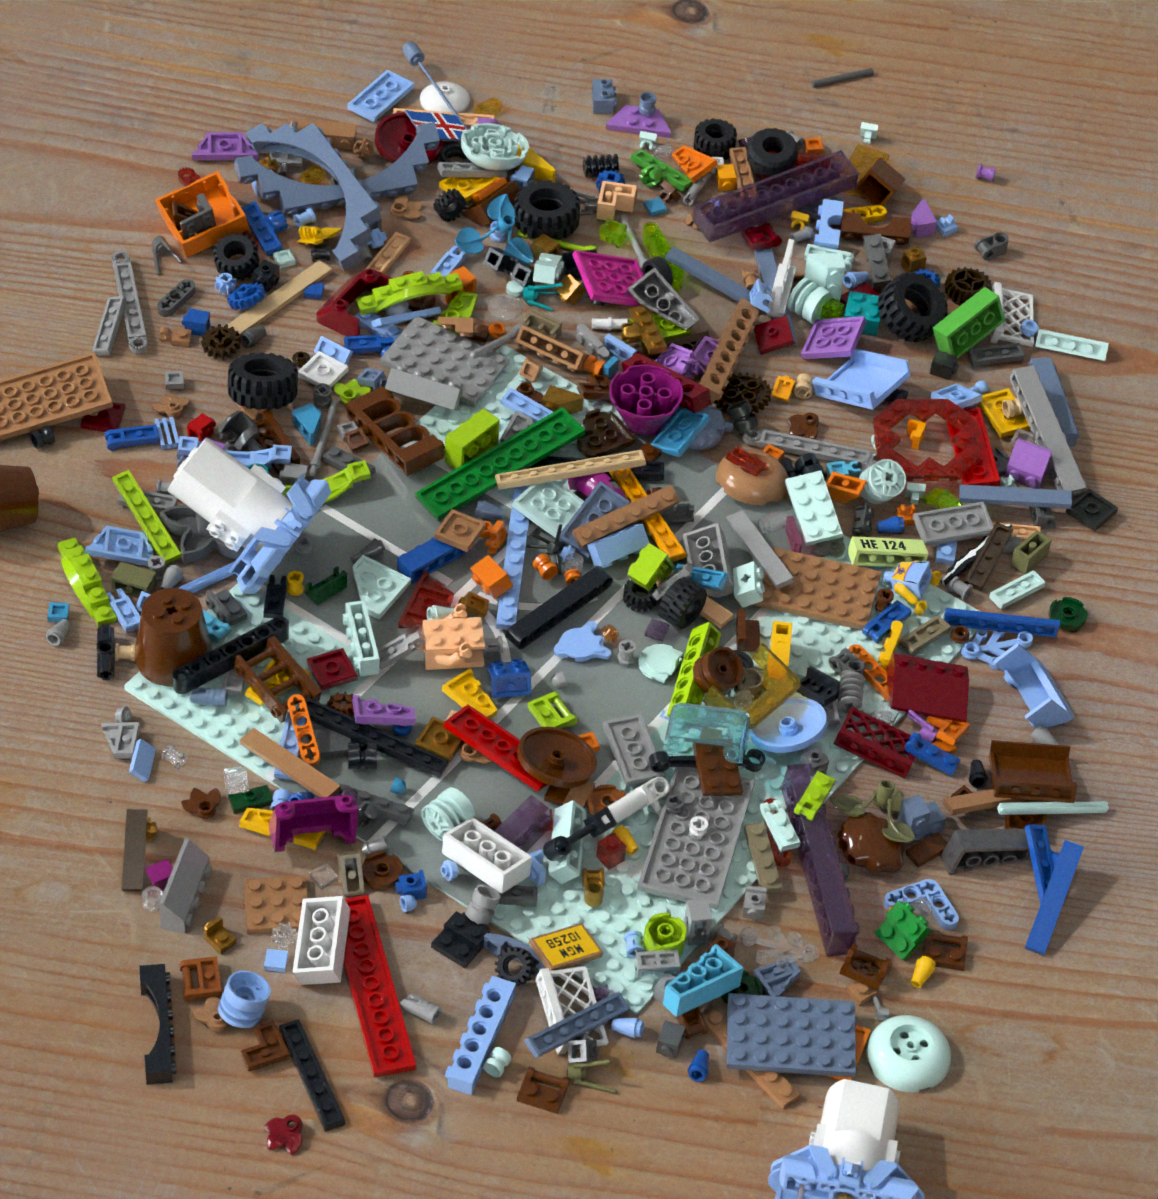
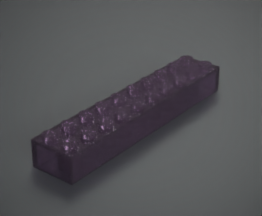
[692,150,859,243]
[781,763,859,957]

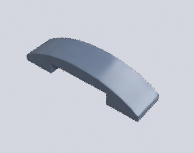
[483,933,555,983]

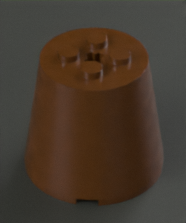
[0,465,39,532]
[134,588,213,687]

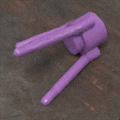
[889,710,938,744]

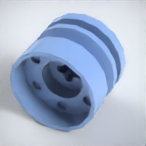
[218,971,271,1028]

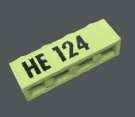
[847,536,928,567]

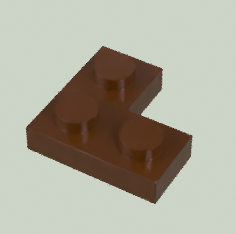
[577,374,611,401]
[241,1021,289,1072]

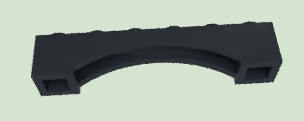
[139,964,176,1085]

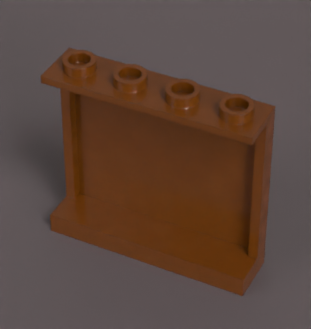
[989,740,1077,803]

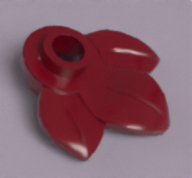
[264,1115,303,1155]

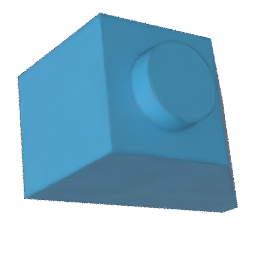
[292,403,322,446]

